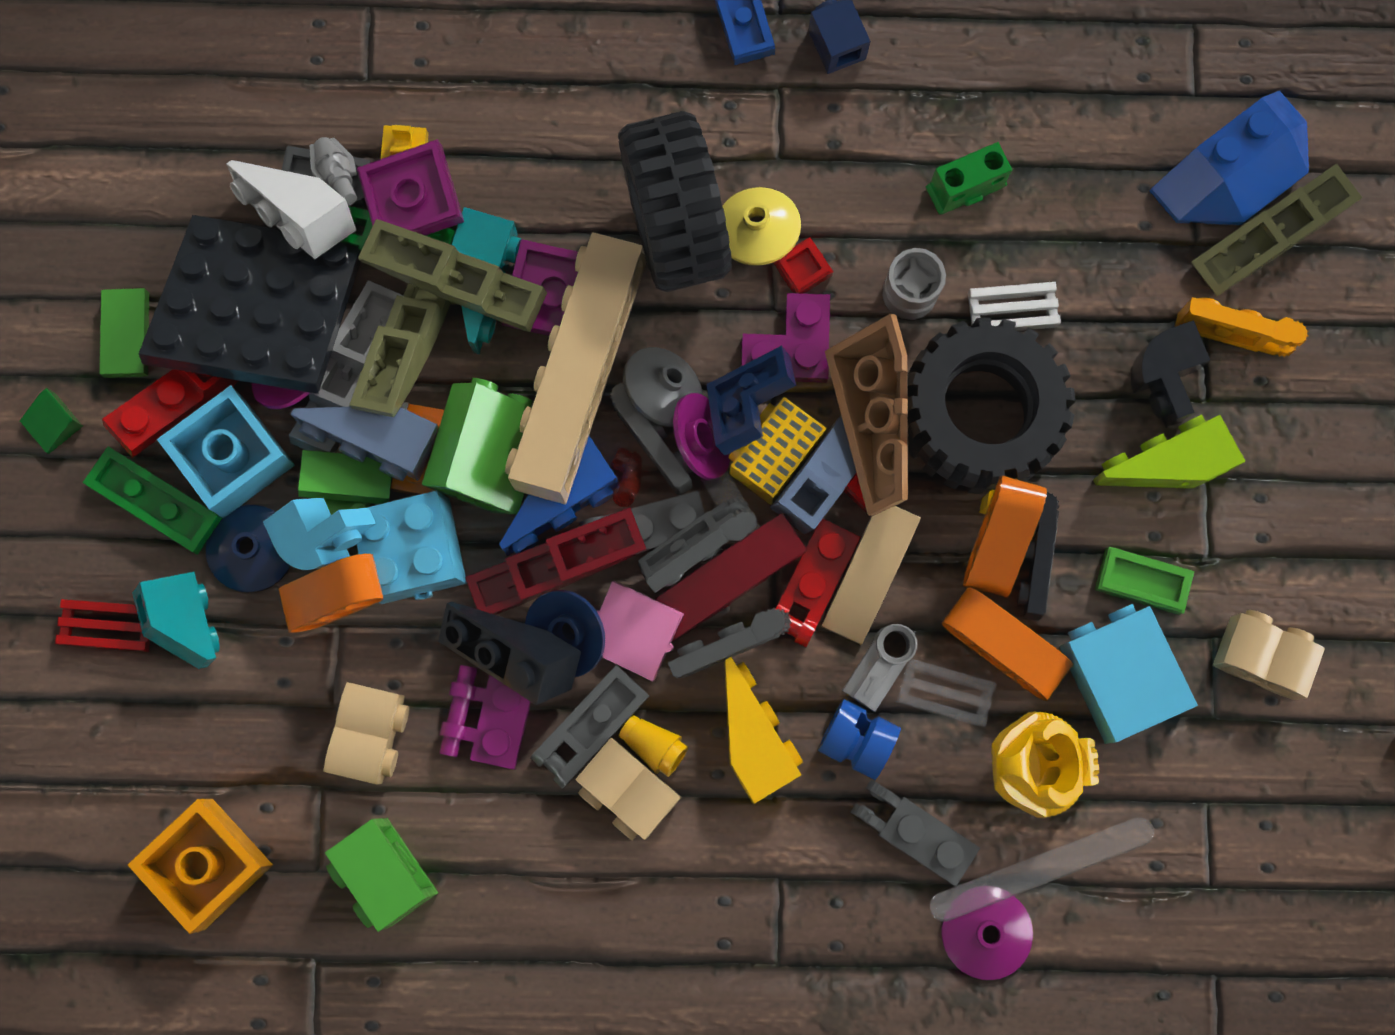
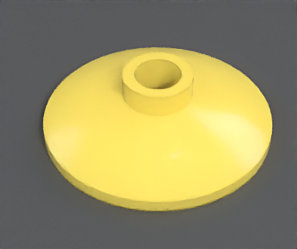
[722,187,801,266]

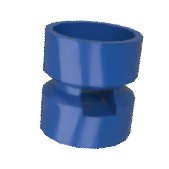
[818,699,901,780]

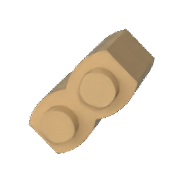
[1213,610,1325,700]
[323,682,409,784]
[575,738,682,841]

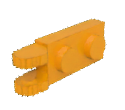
[1175,297,1309,357]

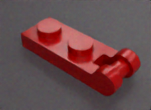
[776,518,861,648]

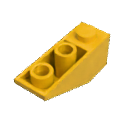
[724,657,803,804]

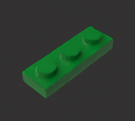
[82,446,222,555]

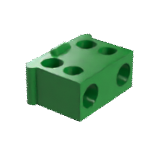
[925,142,1012,215]

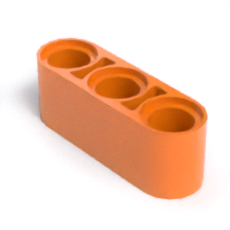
[963,475,1047,598]
[278,554,384,633]
[942,587,1073,701]

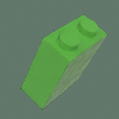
[422,378,533,515]

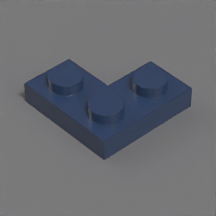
[706,345,796,456]

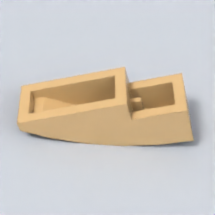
[821,506,921,645]

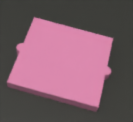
[597,581,684,681]

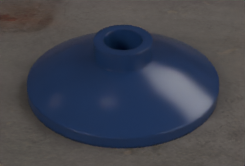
[206,505,291,593]
[525,590,605,677]

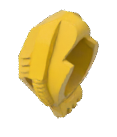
[991,711,1099,818]

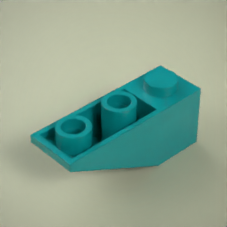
[452,207,522,354]

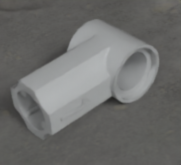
[842,624,917,712]

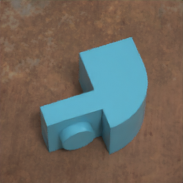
[263,498,376,570]

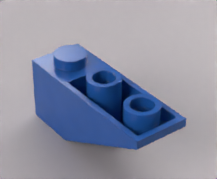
[499,436,618,556]

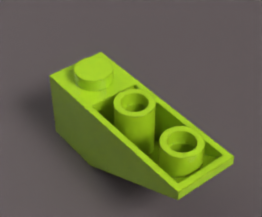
[1093,415,1246,488]

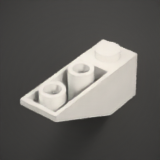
[226,160,356,259]

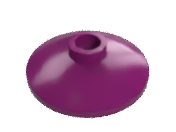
[673,393,730,480]
[941,886,1033,980]

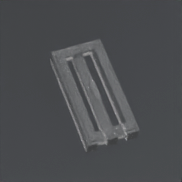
[897,659,997,727]

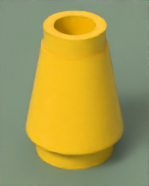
[619,715,688,777]

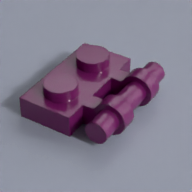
[439,665,531,770]

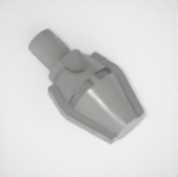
[309,137,357,206]

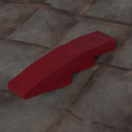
[465,507,647,615]
[654,513,807,643]

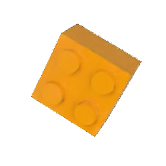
[128,799,273,934]

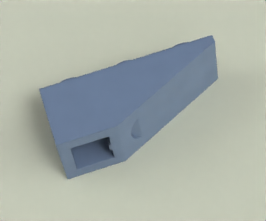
[291,407,439,481]
[770,415,856,534]

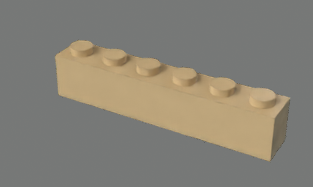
[505,232,646,505]

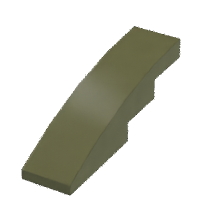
[1191,163,1363,297]
[358,219,547,332]
[349,283,451,417]

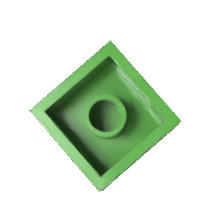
[325,818,438,932]

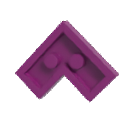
[741,293,830,383]

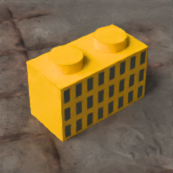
[728,397,827,505]

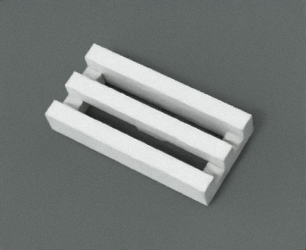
[968,282,1061,331]

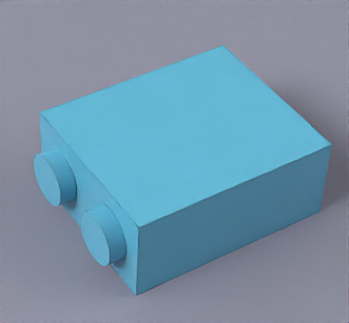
[1059,604,1198,744]

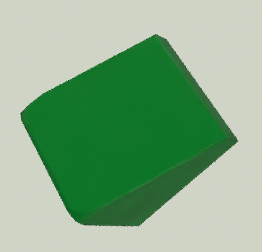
[20,388,83,454]

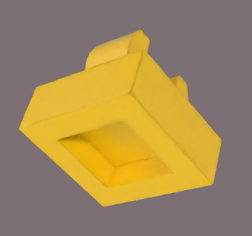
[380,125,429,159]

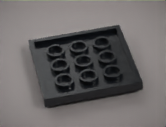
[138,215,361,394]

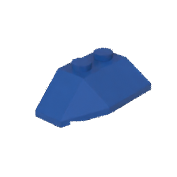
[1150,90,1309,225]

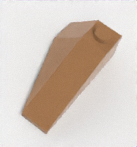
[825,314,908,516]

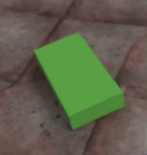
[100,288,149,378]
[298,450,391,504]
[1095,546,1195,615]

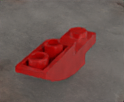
[102,369,239,458]

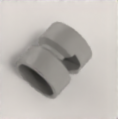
[882,248,946,320]

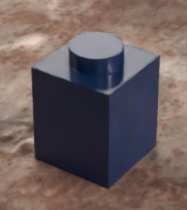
[808,0,871,74]

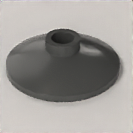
[623,347,703,427]

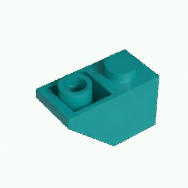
[132,572,220,669]

